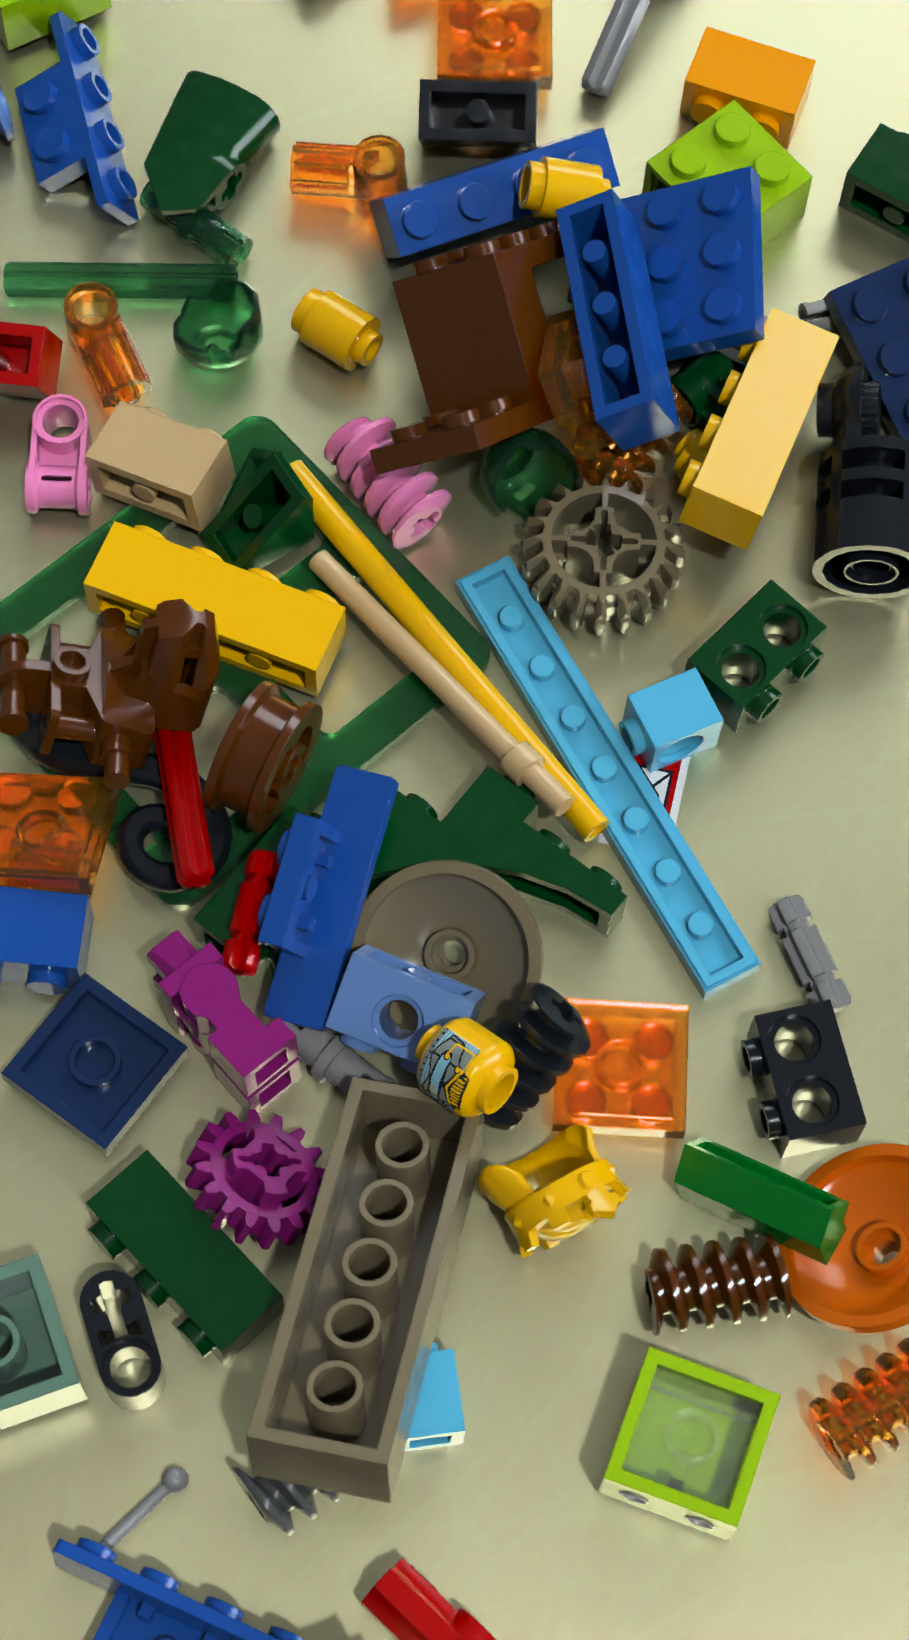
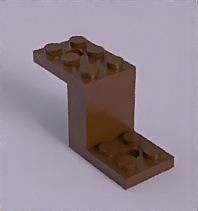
[370,220,571,474]

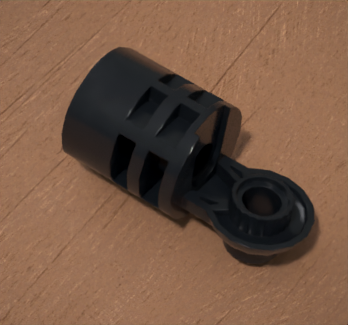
[812,360,909,599]

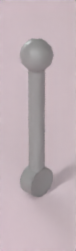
[98,1466,189,1550]

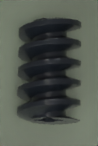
[484,983,591,1130]

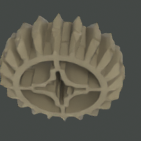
[518,472,686,636]

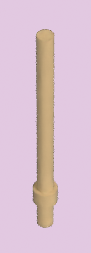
[309,550,575,816]

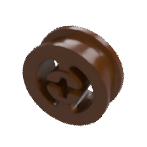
[203,680,323,834]

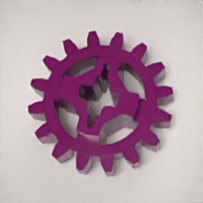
[185,1109,325,1250]

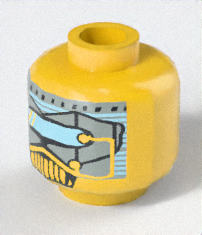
[415,1017,519,1119]

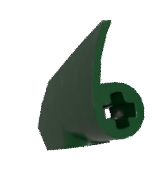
[144,70,281,215]

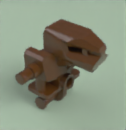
[0,599,220,790]

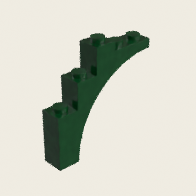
[193,766,627,978]

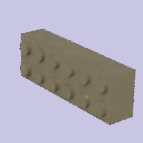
[246,1077,485,1503]

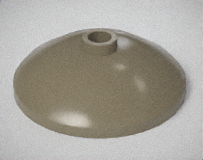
[348,859,544,1037]

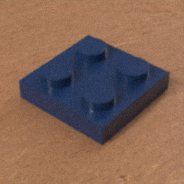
[1,972,189,1157]

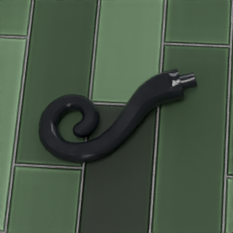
[10,713,233,894]

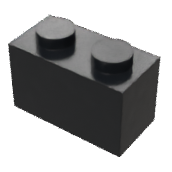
[418,79,539,148]

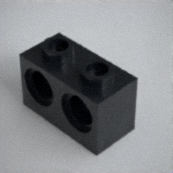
[741,999,867,1158]

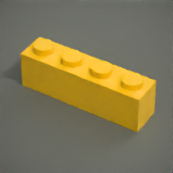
[677,307,840,551]
[83,521,346,697]

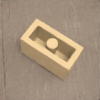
[84,401,236,531]

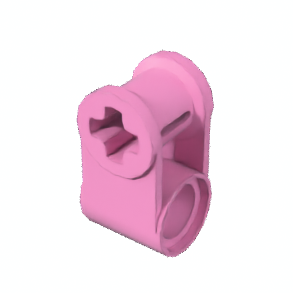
[24,394,92,516]

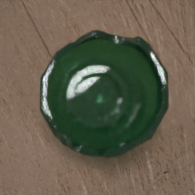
[173,277,263,371]
[479,428,580,520]

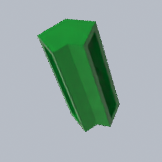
[674,1137,849,1265]

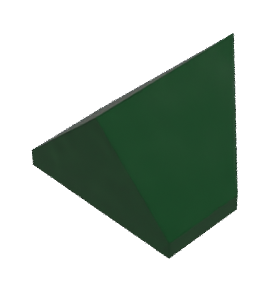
[201,447,315,570]

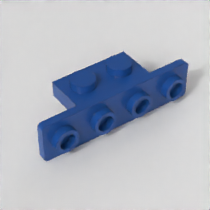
[15,11,139,226]
[258,765,399,1032]
[52,1537,304,1640]

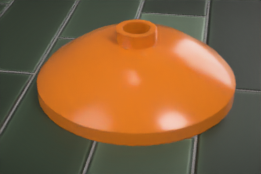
[777,1143,909,1333]

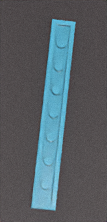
[455,555,761,1000]

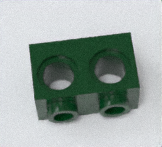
[685,579,827,734]

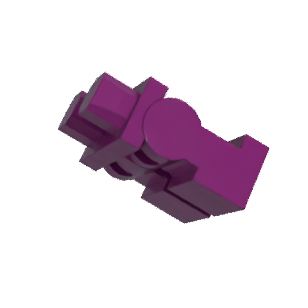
[147,930,302,1114]

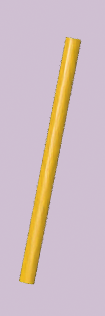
[290,460,610,842]

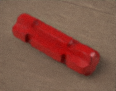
[222,849,280,977]

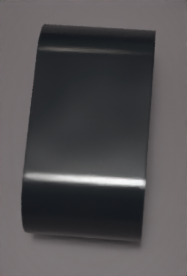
[80,1270,166,1410]

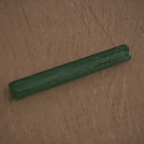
[3,261,239,299]

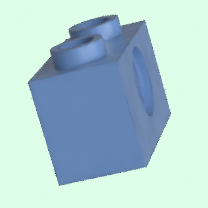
[325,944,487,1074]

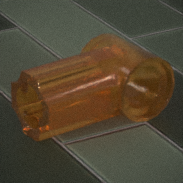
[290,135,408,211]
[63,281,152,408]

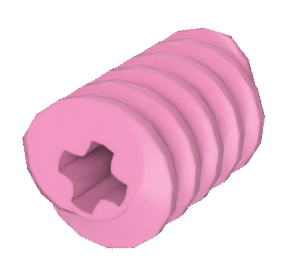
[324,417,452,551]

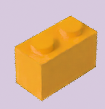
[679,26,816,149]

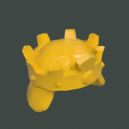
[476,1124,632,1258]

